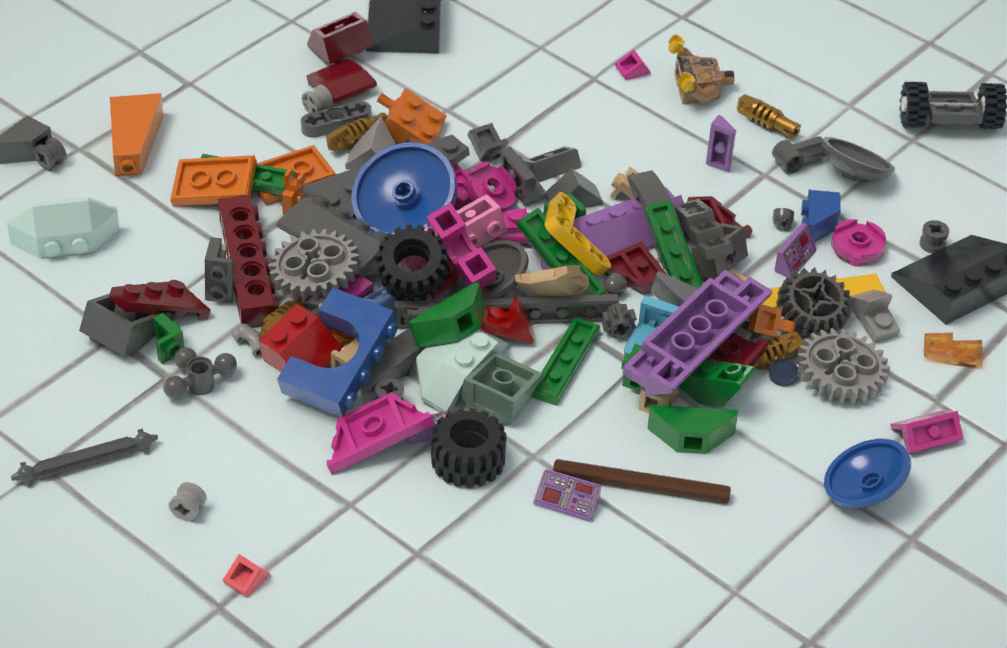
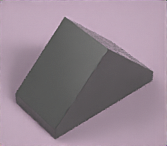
[546,168,603,208]

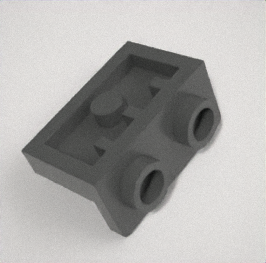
[501,146,546,204]
[204,237,234,303]

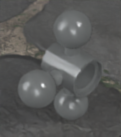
[163,347,237,399]

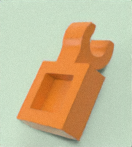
[282,169,306,215]
[747,305,796,337]

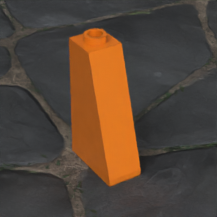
[110,93,163,176]

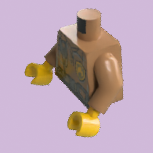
[668,34,735,105]

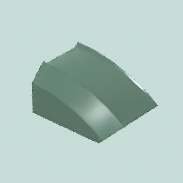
[461,351,544,424]

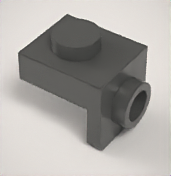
[467,123,508,161]

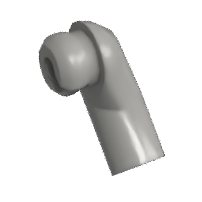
[232,324,263,358]

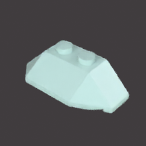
[7,197,120,259]
[416,329,508,412]

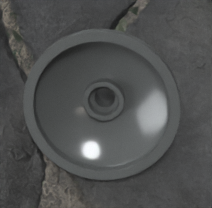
[821,137,895,181]
[451,240,529,299]

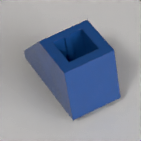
[801,190,841,242]

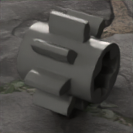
[601,303,637,338]

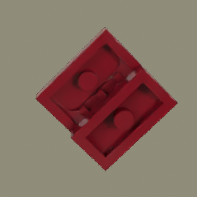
[306,59,377,103]

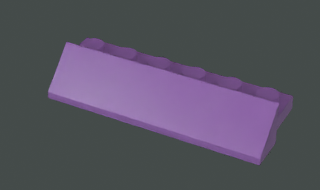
[528,187,688,271]
[622,270,772,396]

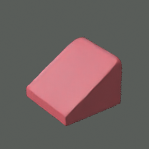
[222,554,270,597]

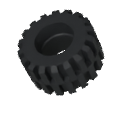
[377,224,449,301]
[431,408,506,488]

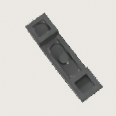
[627,170,684,269]

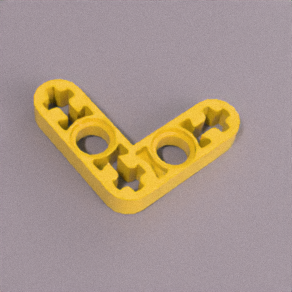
[545,192,611,277]

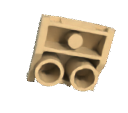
[515,265,590,297]

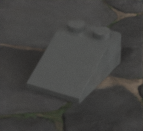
[79,293,176,356]

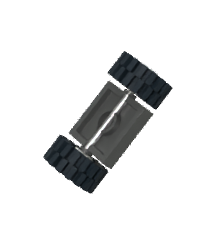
[899,81,1007,129]

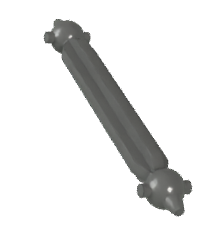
[11,429,158,487]

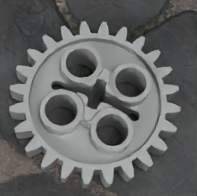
[268,229,361,301]
[796,328,890,404]

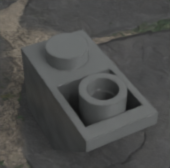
[0,115,52,164]

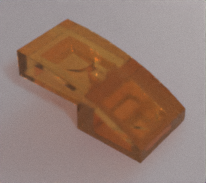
[924,332,983,368]

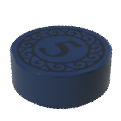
[769,359,798,386]

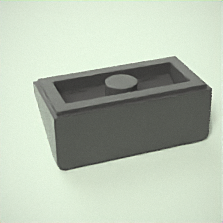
[523,146,581,182]

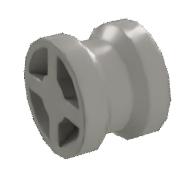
[302,85,333,113]
[169,482,207,521]

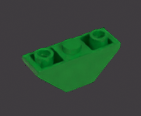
[408,282,486,347]
[679,359,755,407]
[647,405,738,454]

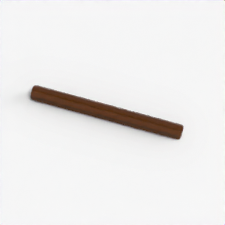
[553,459,731,503]

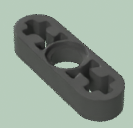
[301,101,371,138]

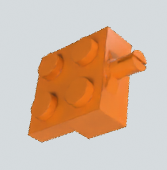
[376,88,447,144]

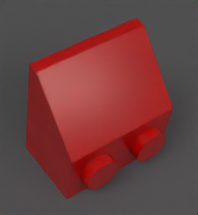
[258,304,343,372]

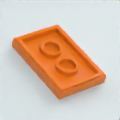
[256,145,336,205]
[170,155,257,206]

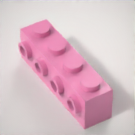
[400,194,507,271]

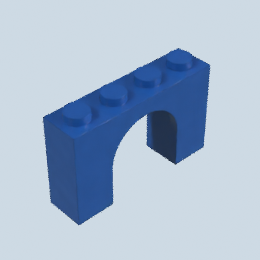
[277,288,398,417]

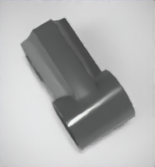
[772,136,826,174]

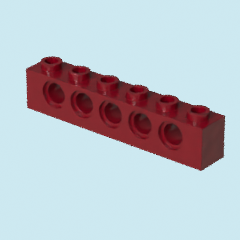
[218,195,279,328]

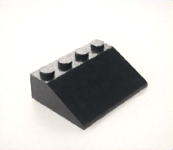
[366,0,441,54]
[891,235,1007,325]

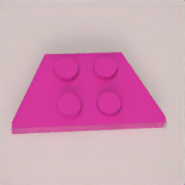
[326,392,435,474]

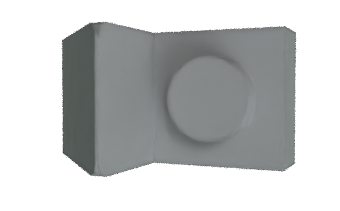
[849,289,900,342]

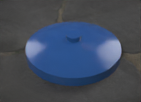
[351,142,458,235]

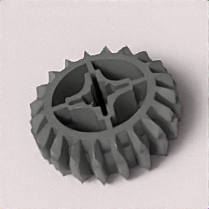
[776,267,852,337]

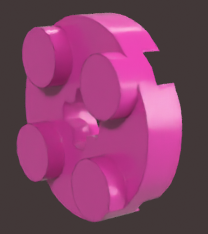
[463,162,517,211]
[831,219,886,267]

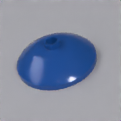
[824,438,911,508]

